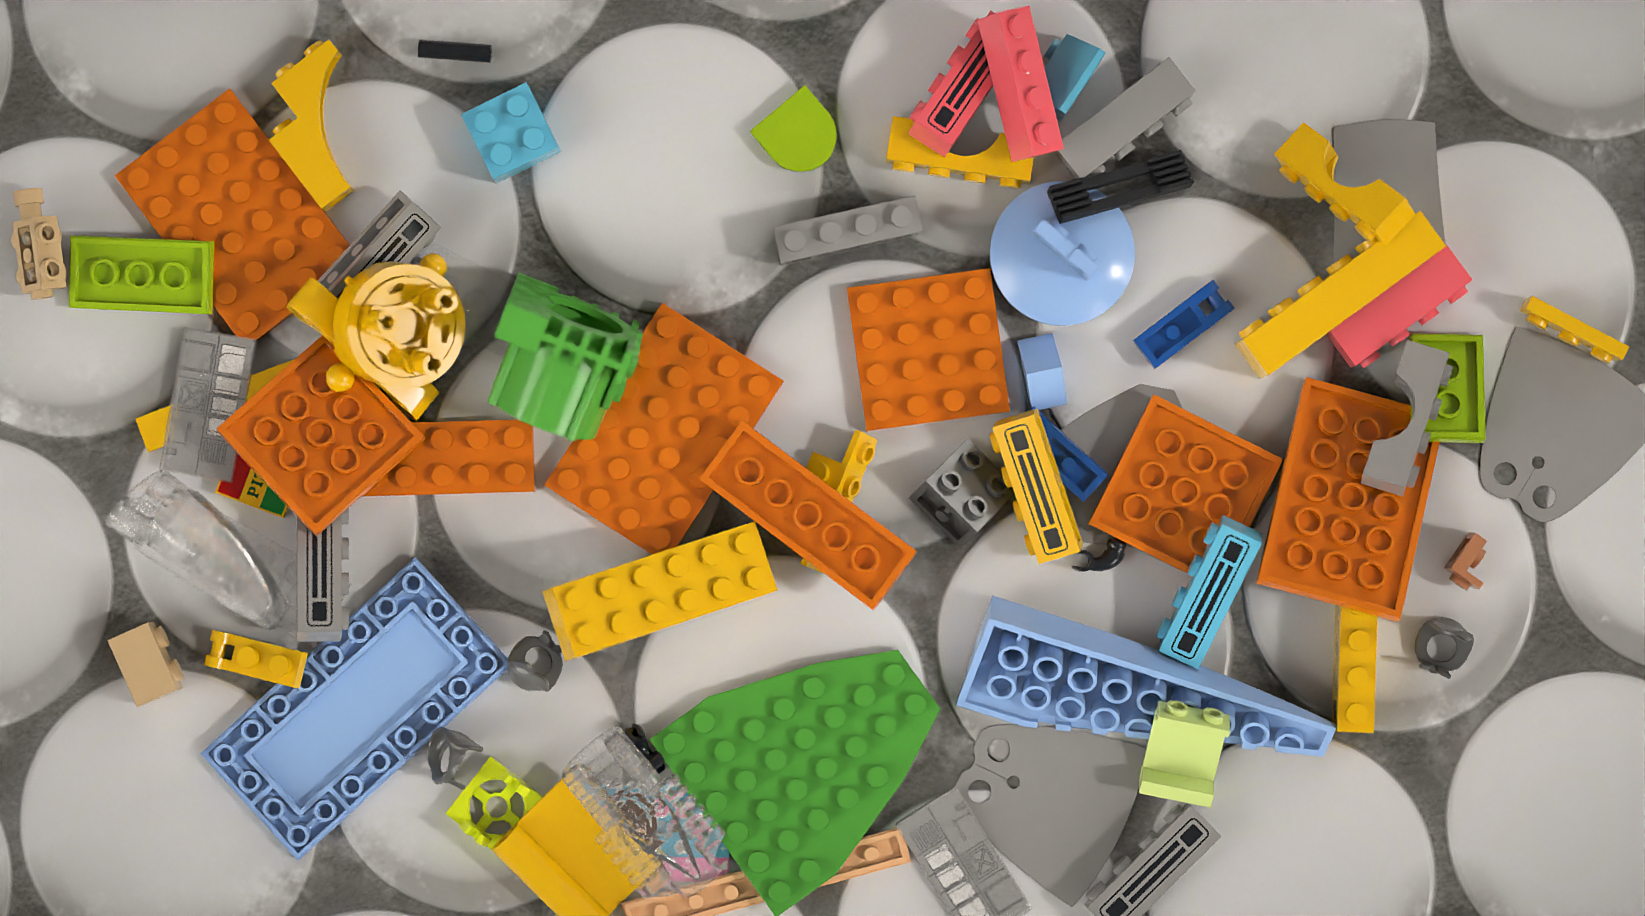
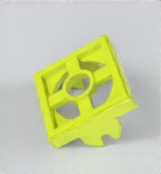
[445,756,543,850]

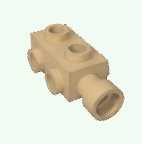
[11,188,67,300]

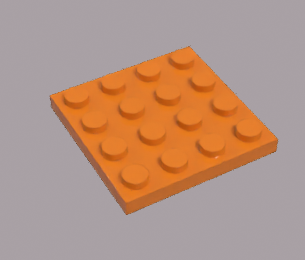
[847,268,1010,432]
[216,335,425,537]
[1088,394,1283,576]

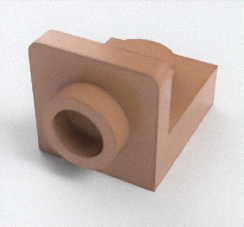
[1444,532,1487,591]

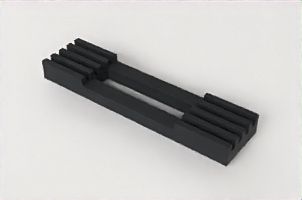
[1047,150,1194,224]

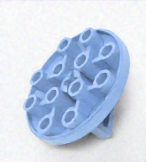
[990,181,1135,326]

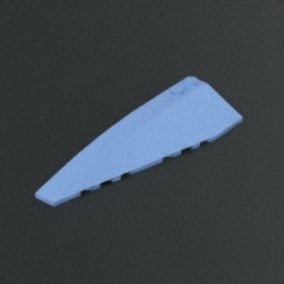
[956,595,1337,757]

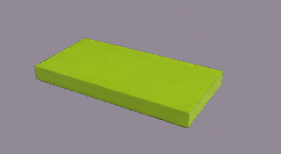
[69,235,214,314]

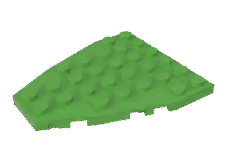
[649,650,941,916]

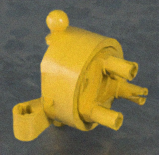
[286,253,466,421]

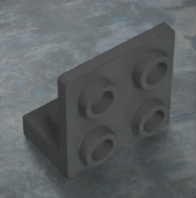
[909,439,1015,549]

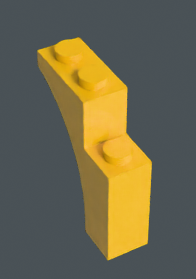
[269,39,355,212]

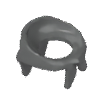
[1414,617,1474,679]
[507,630,563,692]
[428,727,483,790]

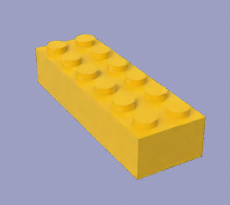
[1235,211,1446,379]
[542,521,778,661]

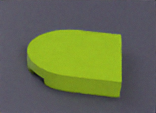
[750,85,837,172]

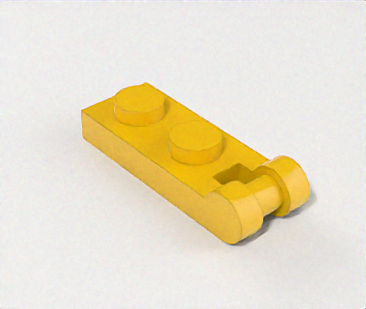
[204,629,308,688]

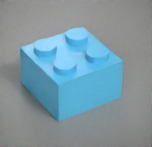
[461,82,561,183]

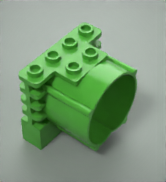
[487,272,643,441]

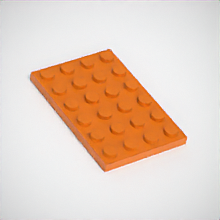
[114,88,350,343]
[544,303,784,555]
[1256,377,1440,622]

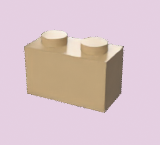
[108,622,184,707]

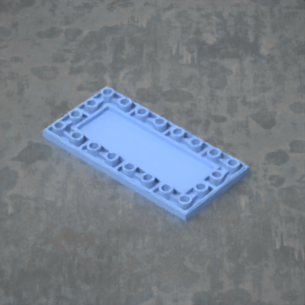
[200,557,508,860]

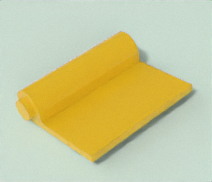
[492,771,662,916]

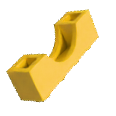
[886,116,1034,189]
[1274,122,1415,246]

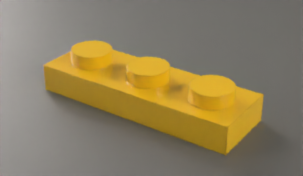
[1520,296,1629,363]

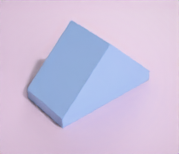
[1017,333,1067,410]

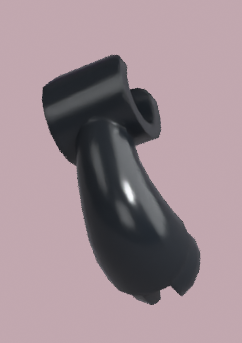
[1072,538,1126,572]
[624,724,666,778]

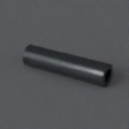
[418,39,492,63]

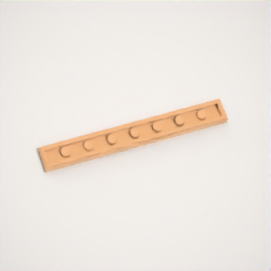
[621,827,911,916]

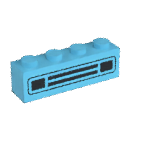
[1156,515,1262,669]

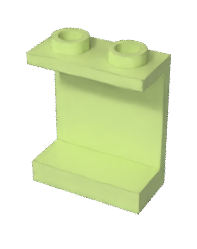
[1139,700,1230,808]

